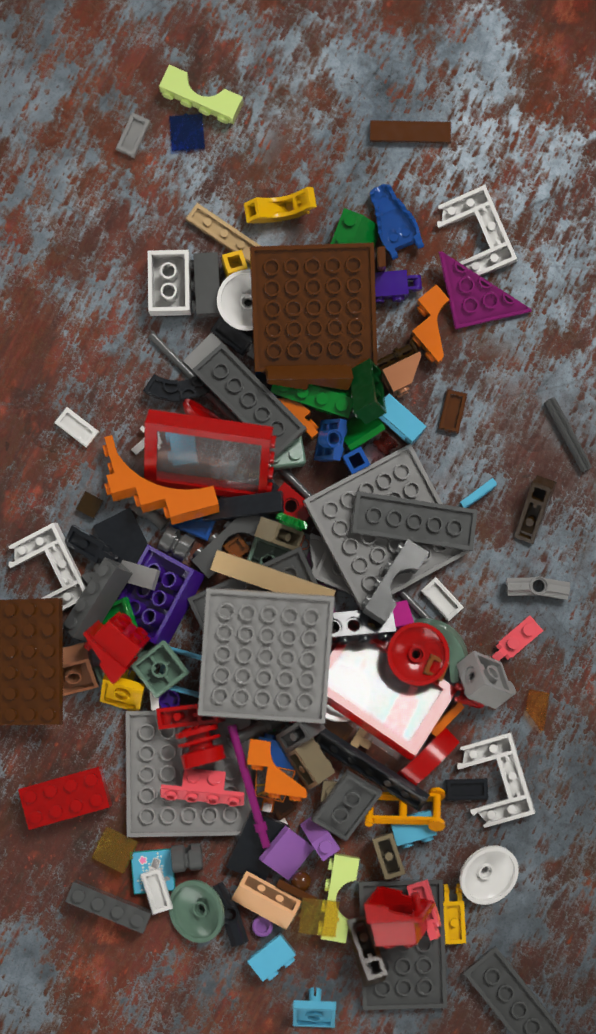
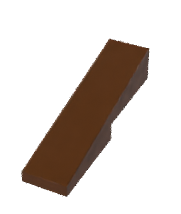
[265,364,353,390]

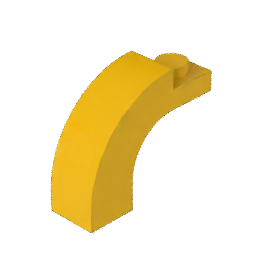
[244,187,317,223]

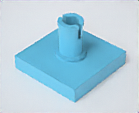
[293,988,336,1028]

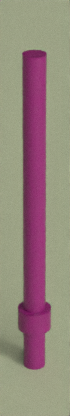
[227,724,271,848]

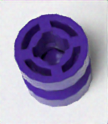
[159,690,181,708]

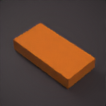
[431,702,465,737]

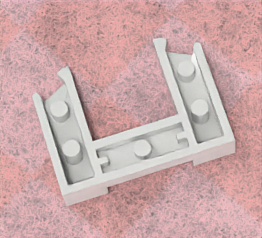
[437,185,518,276]
[9,523,88,611]
[457,732,535,828]

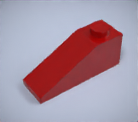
[156,703,226,730]

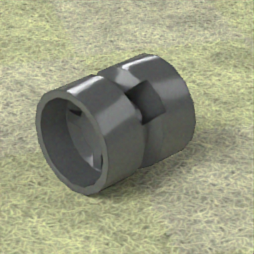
[157,525,195,562]
[171,843,203,873]

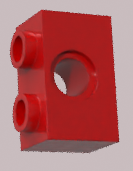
[276,482,310,522]

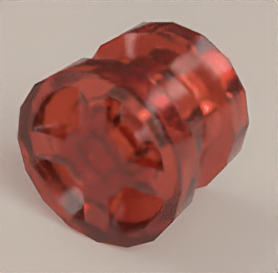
[372,431,398,457]

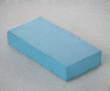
[459,478,497,508]

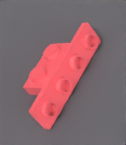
[160,768,245,807]

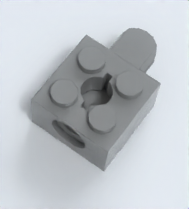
[456,650,516,709]

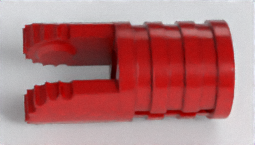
[454,683,485,709]

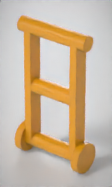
[365,787,445,831]

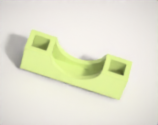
[159,65,243,124]
[317,853,360,943]

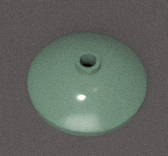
[169,880,225,943]

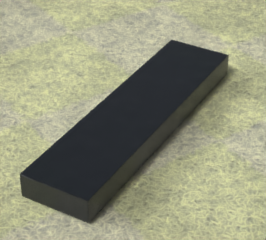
[203,491,284,522]

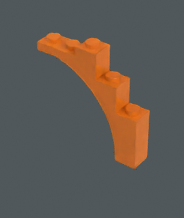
[102,435,220,525]

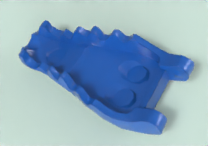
[370,184,424,260]

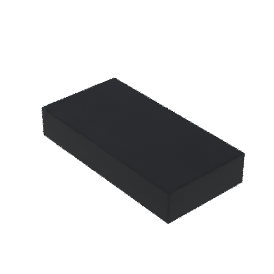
[210,316,253,355]
[445,778,488,801]

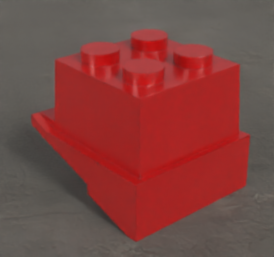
[83,611,151,685]
[364,886,435,949]

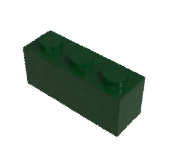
[351,358,387,424]

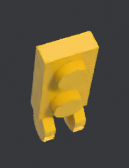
[443,884,466,944]

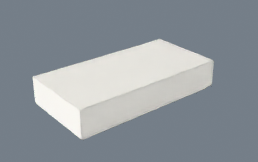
[54,407,100,448]
[421,577,464,621]
[141,867,173,915]

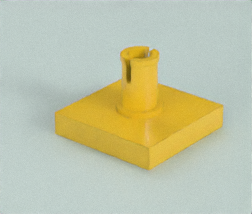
[100,670,145,711]

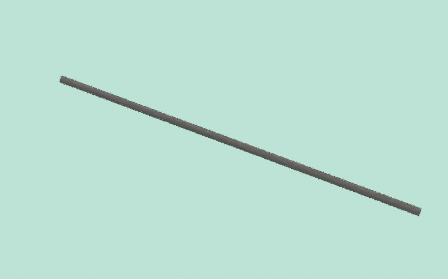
[148,332,433,619]

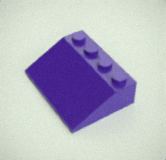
[118,544,206,645]

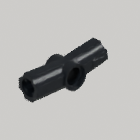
[212,881,249,947]

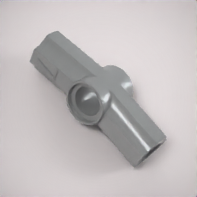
[506,576,570,600]

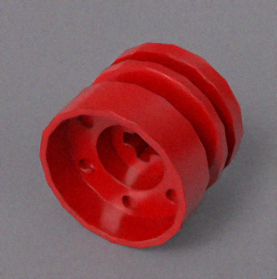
[175,723,226,769]

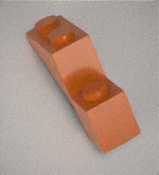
[411,284,450,365]
[247,739,307,802]

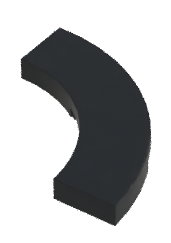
[143,374,211,402]

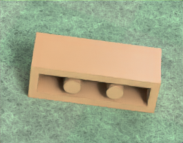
[231,871,302,930]

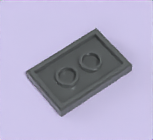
[311,770,382,841]

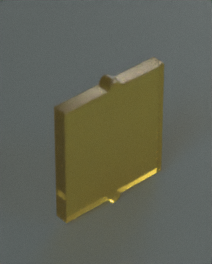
[92,826,138,874]
[299,897,340,937]

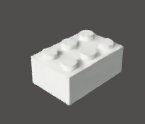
[148,250,191,316]

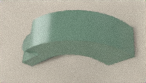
[414,618,468,683]

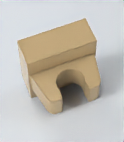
[350,727,372,750]

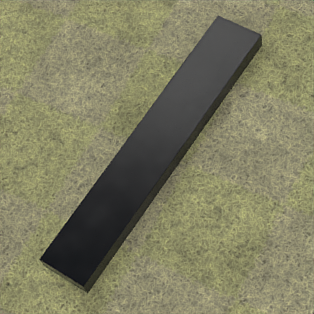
[315,728,430,812]

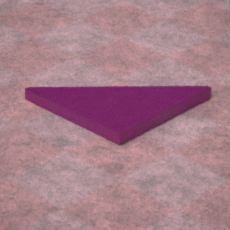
[438,251,532,329]

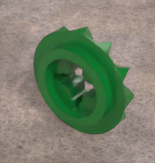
[276,513,308,531]

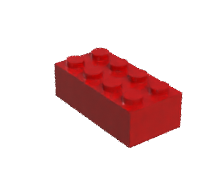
[18,766,112,830]

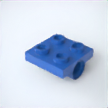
[314,419,347,462]

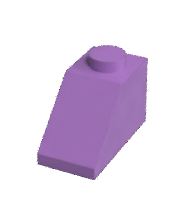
[300,815,340,861]

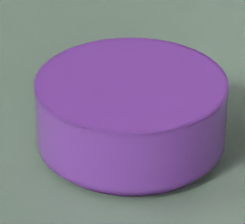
[252,915,273,937]

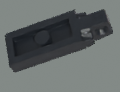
[65,525,120,564]

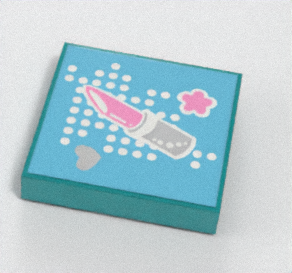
[130,848,176,894]

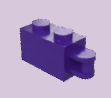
[375,270,422,304]

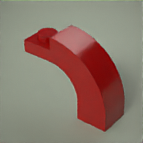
[397,727,460,785]

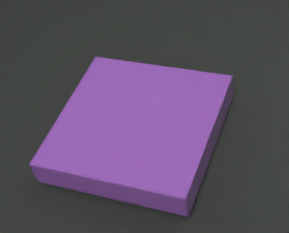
[259,825,314,881]

